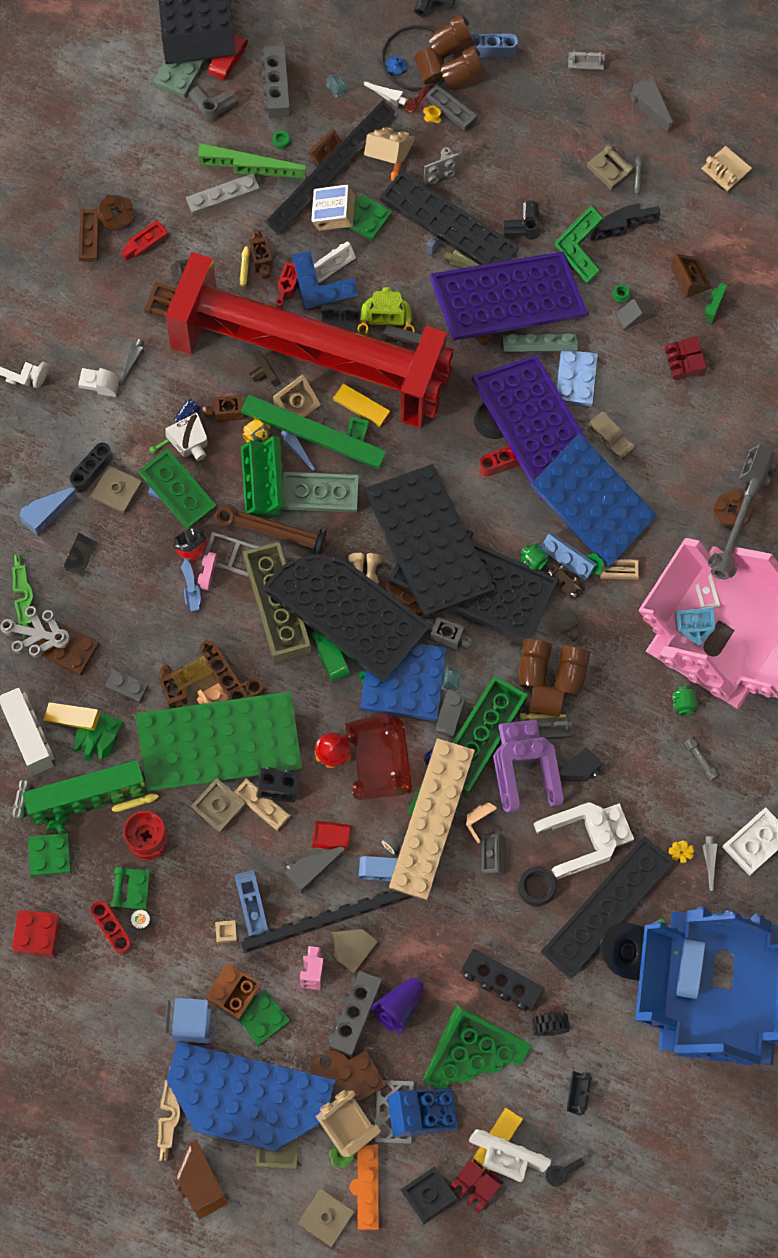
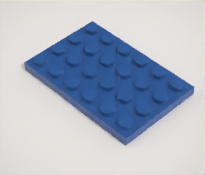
[530,434,657,567]

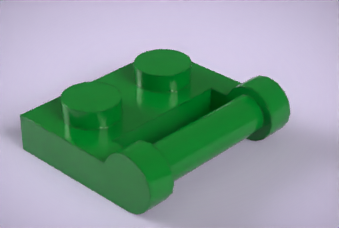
[110,867,150,911]

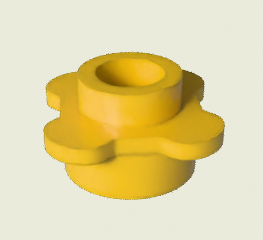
[423,106,441,123]

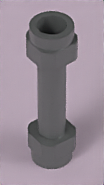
[684,736,720,782]

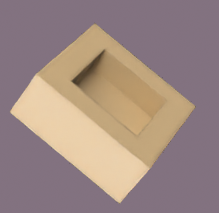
[215,920,237,943]

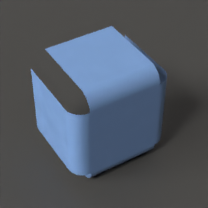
[166,998,217,1044]

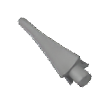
[702,836,718,891]

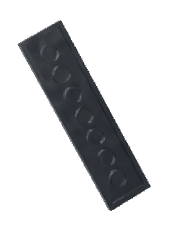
[540,836,674,980]

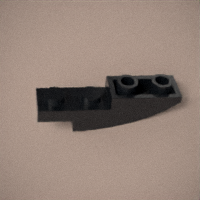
[590,203,661,240]

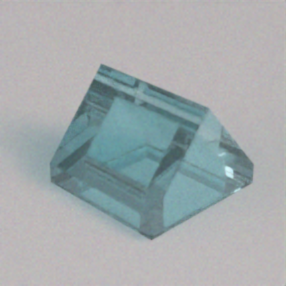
[326,75,349,97]
[441,666,460,691]

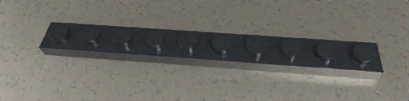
[265,99,396,235]
[240,885,433,954]

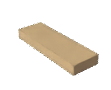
[234,778,291,832]

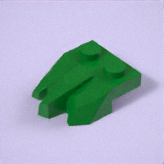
[73,713,123,760]

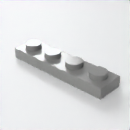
[186,173,260,215]

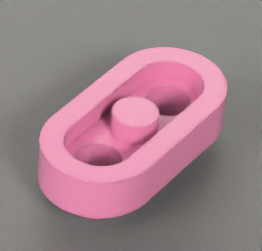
[198,552,217,590]

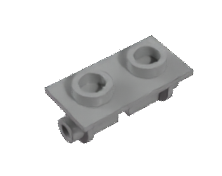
[568,51,605,70]

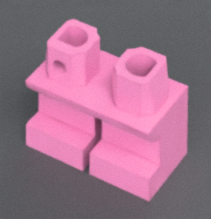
[300,946,324,990]

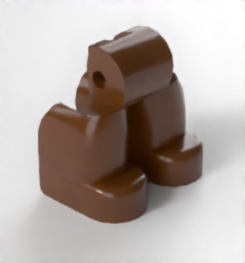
[414,14,490,90]
[518,639,591,717]

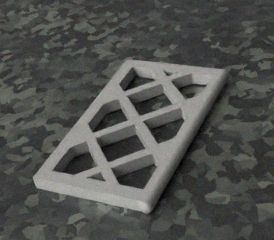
[374,1080,414,1144]

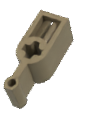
[588,411,635,460]

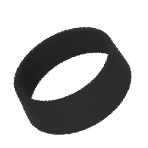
[474,402,504,439]

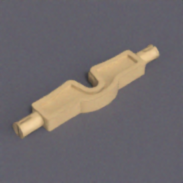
[158,1068,181,1162]

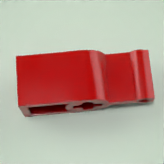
[276,262,299,310]

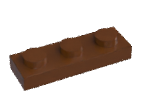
[79,209,99,262]

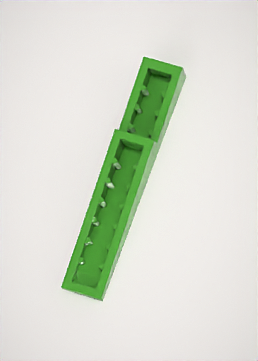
[198,143,306,178]

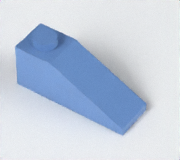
[19,487,77,536]
[234,870,268,936]

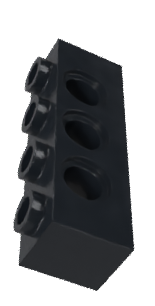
[461,948,544,1012]

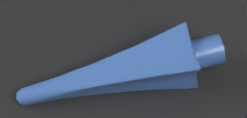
[281,430,315,471]

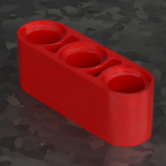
[208,33,248,81]
[479,446,520,477]
[91,901,132,955]

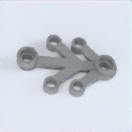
[0,606,70,658]

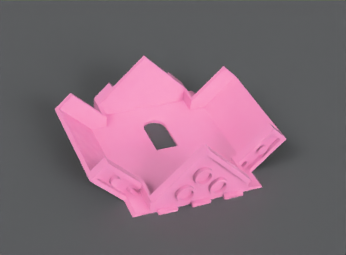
[638,538,778,709]

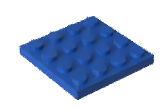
[360,643,446,721]

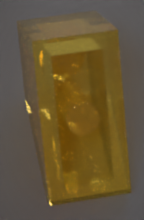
[171,655,213,690]

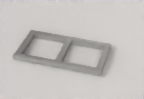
[201,532,260,577]

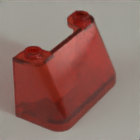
[344,713,412,800]

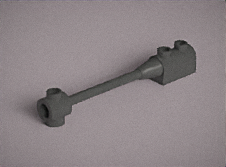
[707,443,776,580]

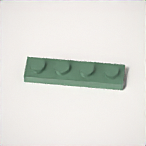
[503,333,578,352]

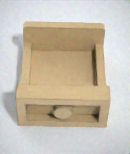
[316,1090,381,1157]

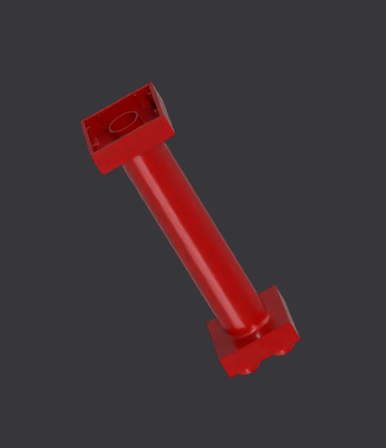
[165,252,454,428]

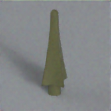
[444,250,480,268]

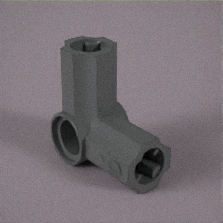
[189,86,237,122]

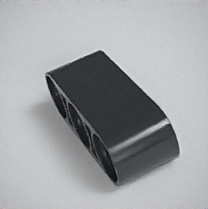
[70,442,112,493]

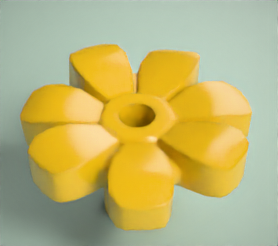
[669,841,694,863]

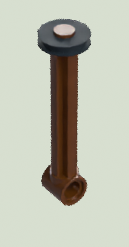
[215,505,327,555]

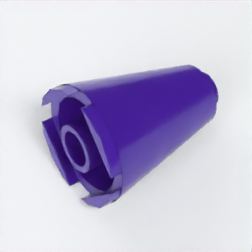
[371,978,424,1034]

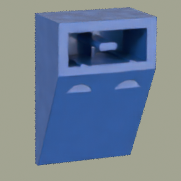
[387,1089,458,1137]

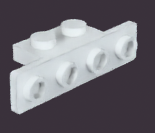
[469,1129,551,1182]

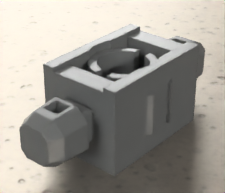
[425,617,474,650]

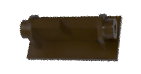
[547,563,585,599]

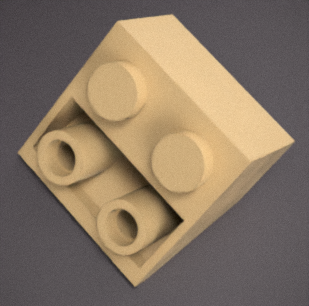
[364,127,415,164]

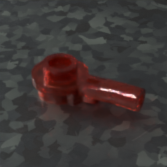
[404,85,431,114]

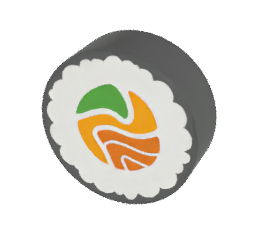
[381,835,400,855]
[130,909,151,931]

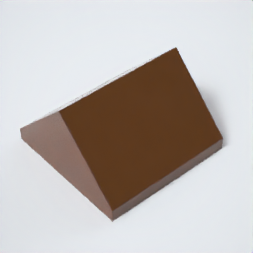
[671,254,712,298]

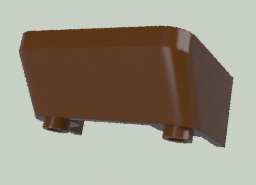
[174,1140,228,1220]

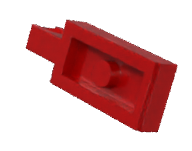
[121,220,169,261]

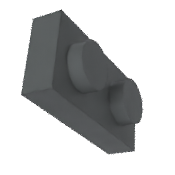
[105,669,148,703]

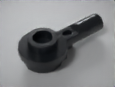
[546,1158,585,1187]

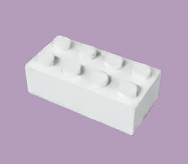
[0,688,55,776]

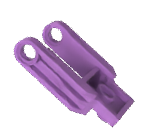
[493,720,563,812]

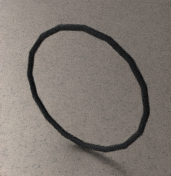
[381,25,456,91]

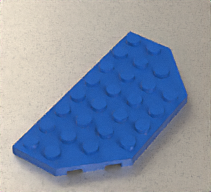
[166,1041,335,1152]

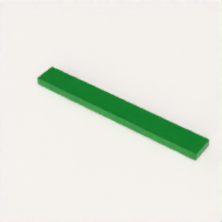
[241,395,386,469]

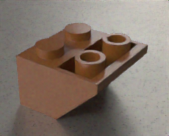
[205,963,261,1019]

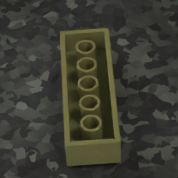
[242,542,311,663]

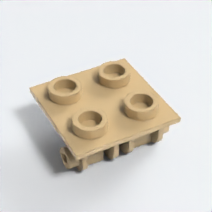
[701,146,752,191]

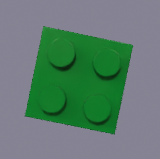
[348,194,392,241]
[28,833,71,877]
[236,989,290,1047]

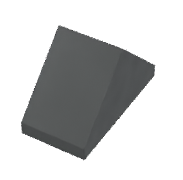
[616,298,657,330]

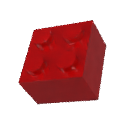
[12,910,61,958]

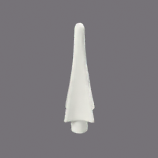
[364,82,408,107]

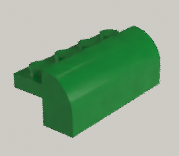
[241,436,285,518]

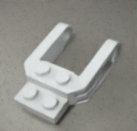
[533,802,634,879]

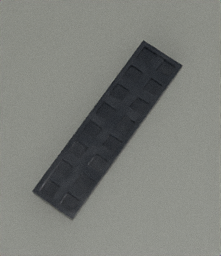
[380,171,519,265]

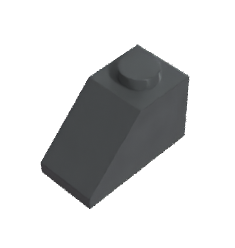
[435,689,466,737]

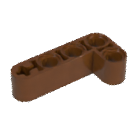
[200,640,264,700]

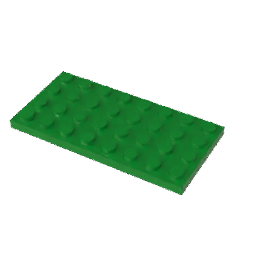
[136,691,302,791]

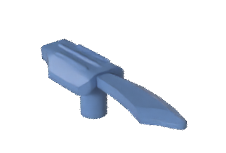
[181,559,201,612]

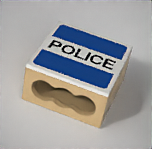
[312,185,355,231]

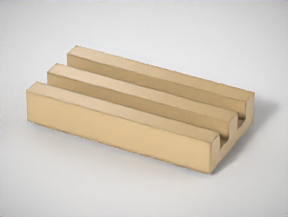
[600,559,639,580]

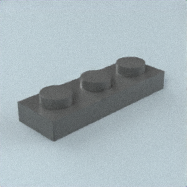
[425,85,476,131]

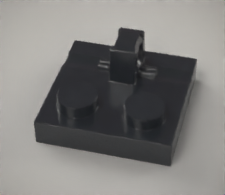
[400,1167,458,1224]

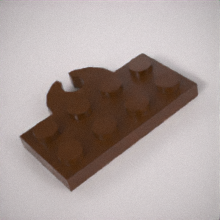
[311,1050,387,1128]

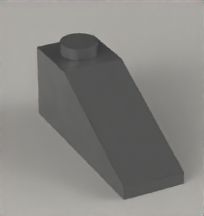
[631,78,673,133]
[285,847,345,894]

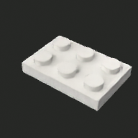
[723,807,778,876]

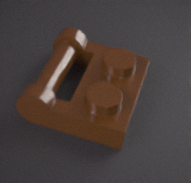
[144,282,176,318]

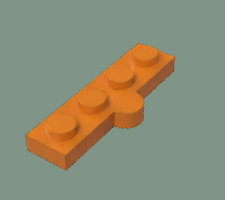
[349,1145,379,1230]

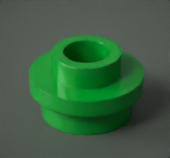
[612,285,631,303]

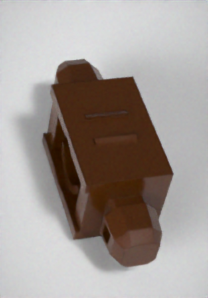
[249,230,273,279]
[203,395,244,422]
[159,665,188,709]

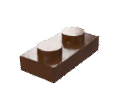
[308,129,342,167]

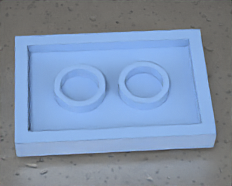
[557,351,598,407]

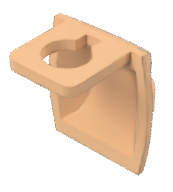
[466,802,497,844]

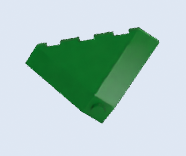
[422,1004,532,1089]

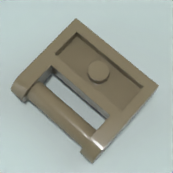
[587,144,635,190]

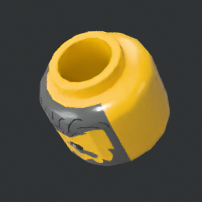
[242,419,271,442]

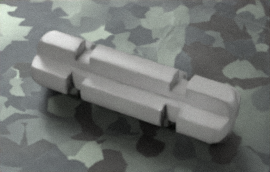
[12,780,31,819]

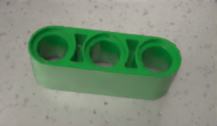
[311,631,350,682]

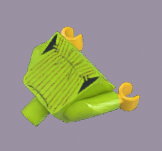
[357,287,415,336]

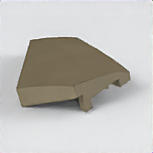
[331,929,378,973]

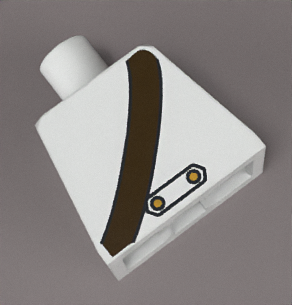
[166,413,207,461]

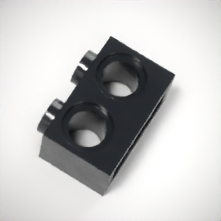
[256,767,300,803]

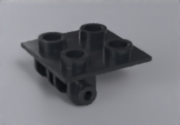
[321,304,359,333]

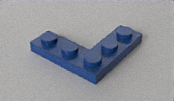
[292,250,358,309]

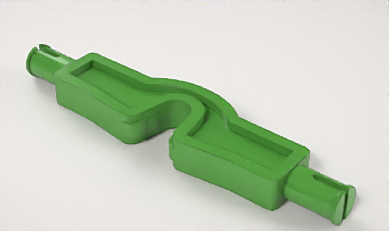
[12,555,34,638]

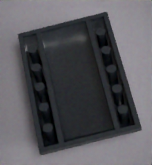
[159,0,236,65]

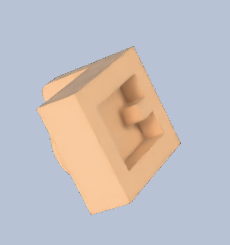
[197,683,228,704]

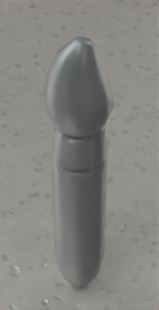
[634,155,643,195]

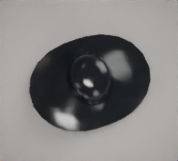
[600,923,645,981]

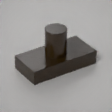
[249,349,282,388]

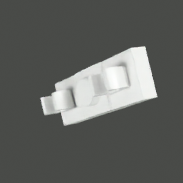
[314,242,356,284]

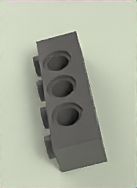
[260,45,290,118]
[327,970,382,1058]

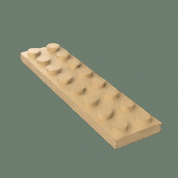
[389,738,475,900]

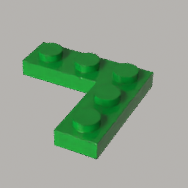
[553,205,605,284]

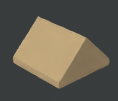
[273,375,321,417]

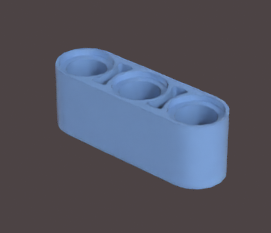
[471,34,518,57]
[358,856,398,882]
[676,939,705,999]

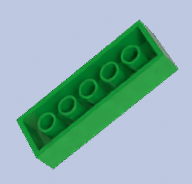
[453,676,528,797]
[22,760,147,825]

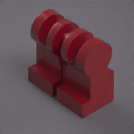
[664,336,707,380]
[450,1157,504,1213]

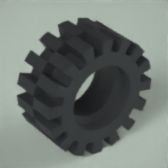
[532,1013,570,1036]

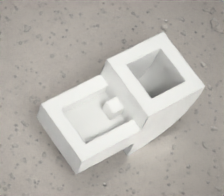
[78,368,120,397]

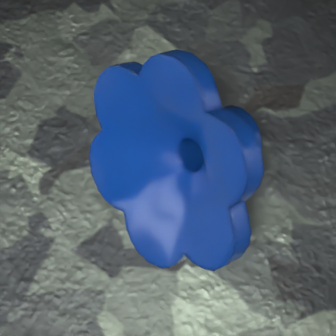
[386,56,407,75]

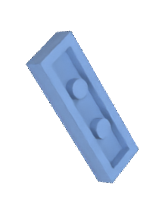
[540,532,597,581]

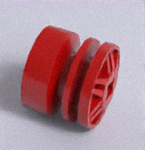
[123,811,169,860]

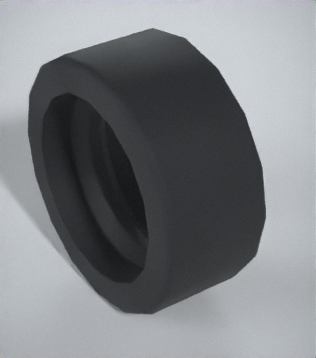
[518,867,556,906]

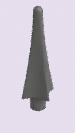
[119,339,145,385]

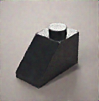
[559,747,602,781]

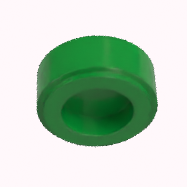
[272,130,290,149]

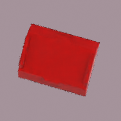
[312,821,351,852]

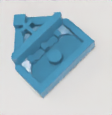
[675,608,715,647]

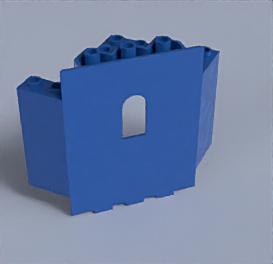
[635,907,778,1066]

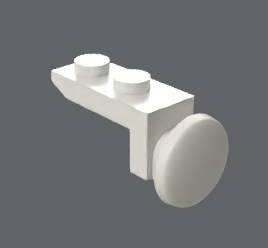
[0,362,48,388]

